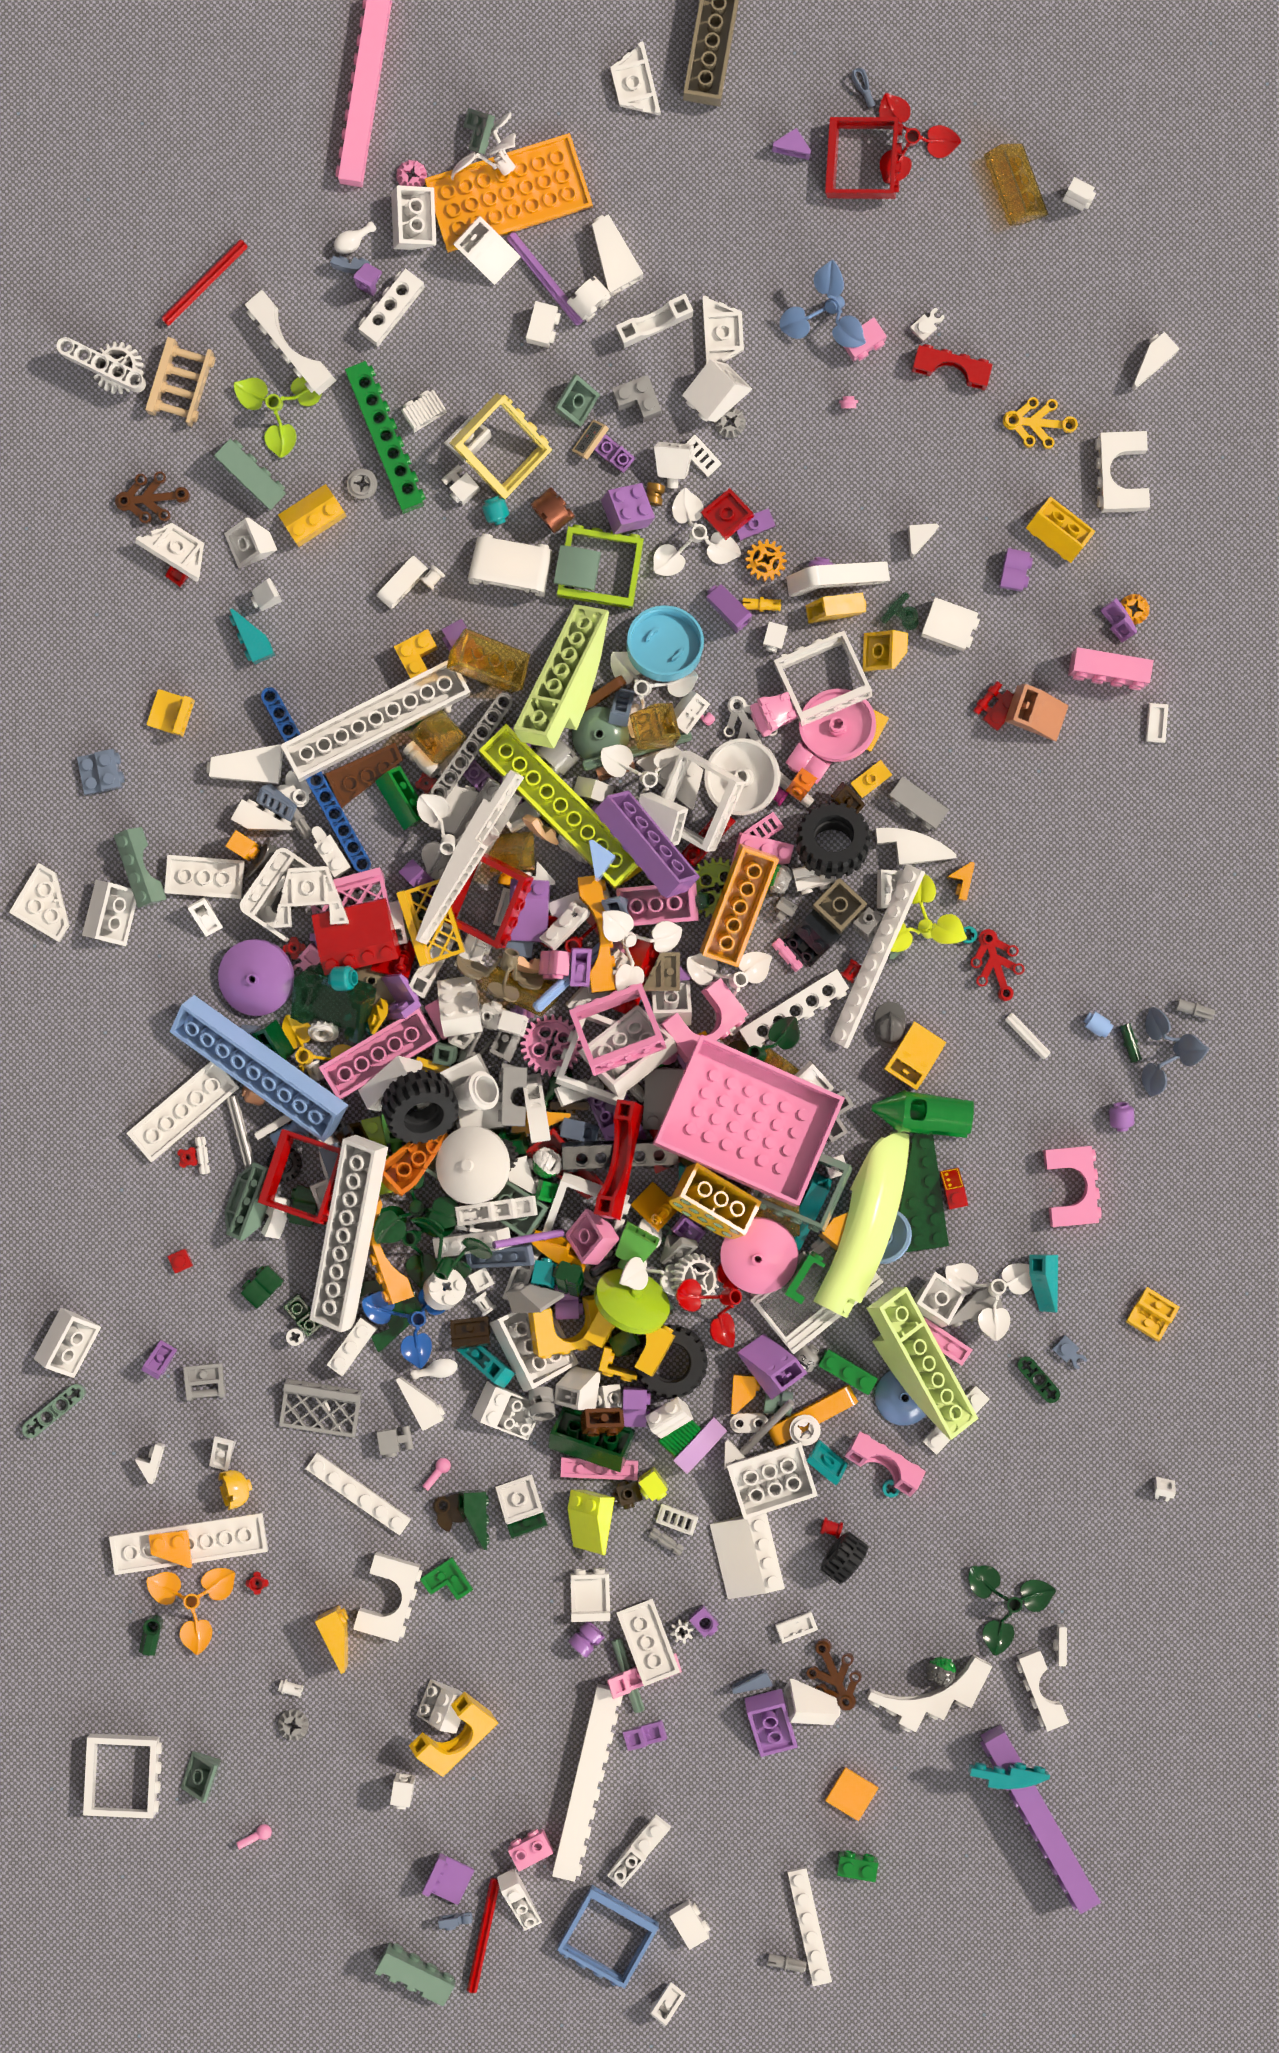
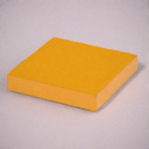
[825,1767,878,1821]

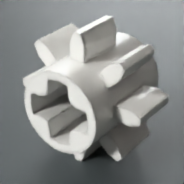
[670,1619,694,1644]

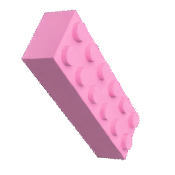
[319,1008,440,1100]

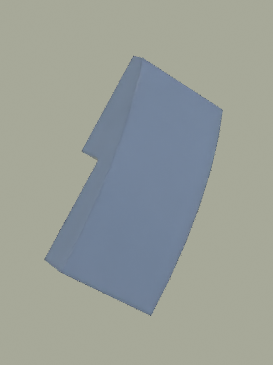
[330,255,370,274]

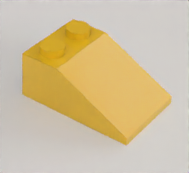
[315,1605,349,1674]

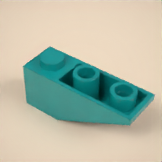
[229,608,276,665]
[1029,1254,1058,1313]

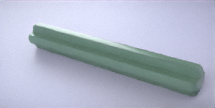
[611,1638,645,1713]

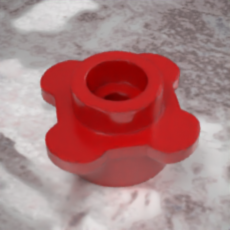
[415,772,437,794]
[283,937,306,960]
[177,1147,198,1168]
[245,1571,269,1595]

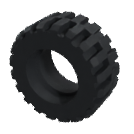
[796,802,870,879]
[381,1070,459,1144]
[634,1324,708,1399]

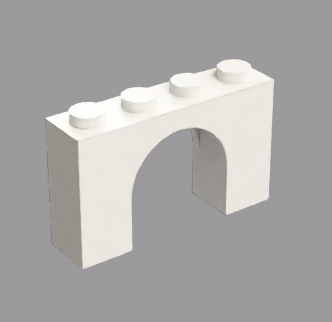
[1095,431,1150,513]
[353,1552,422,1642]

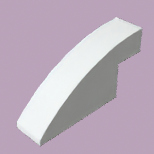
[874,828,957,866]

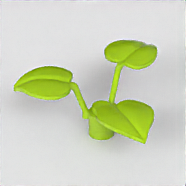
[234,377,322,458]

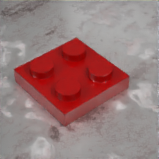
[701,488,754,541]

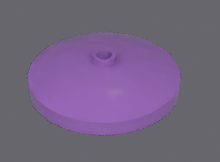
[218,939,294,1016]

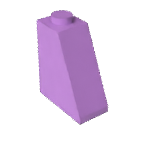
[706,584,752,634]

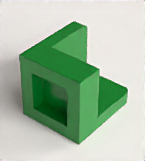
[527,1179,559,1203]

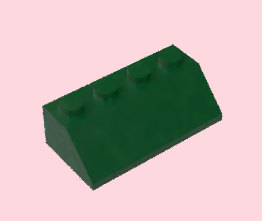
[548,1406,635,1473]

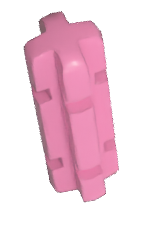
[772,938,803,972]

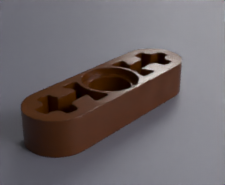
[584,675,627,713]

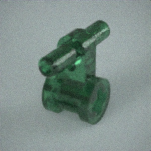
[881,592,919,630]

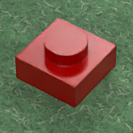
[167,1248,194,1274]

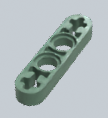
[22,1383,86,1438]

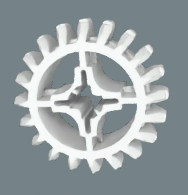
[93,342,144,394]
[669,1253,719,1305]

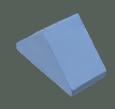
[589,840,615,881]

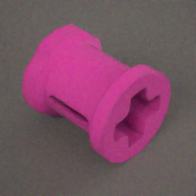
[773,788,789,807]

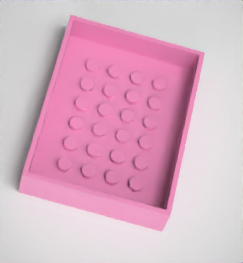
[653,1035,845,1207]

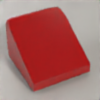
[165,565,188,587]

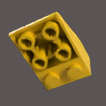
[883,1021,946,1090]

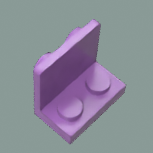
[381,974,422,1020]
[422,1853,474,1905]

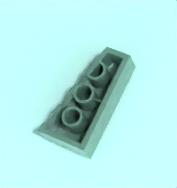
[375,1942,456,2006]

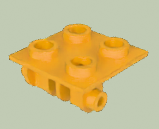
[631,1182,677,1232]

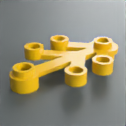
[1003,397,1078,449]

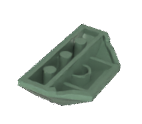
[224,1162,269,1241]

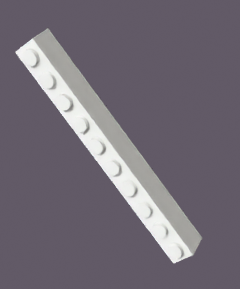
[552,1683,623,1882]

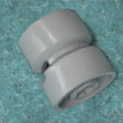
[528,1387,556,1421]

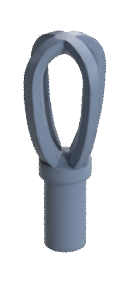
[851,68,876,109]

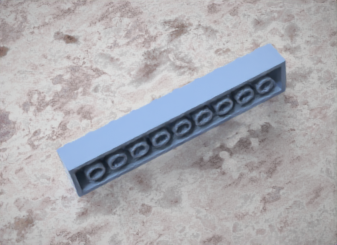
[170,995,348,1142]

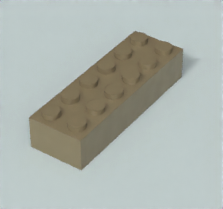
[683,0,739,107]

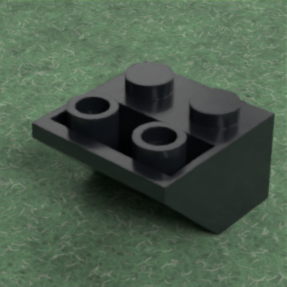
[783,910,841,967]

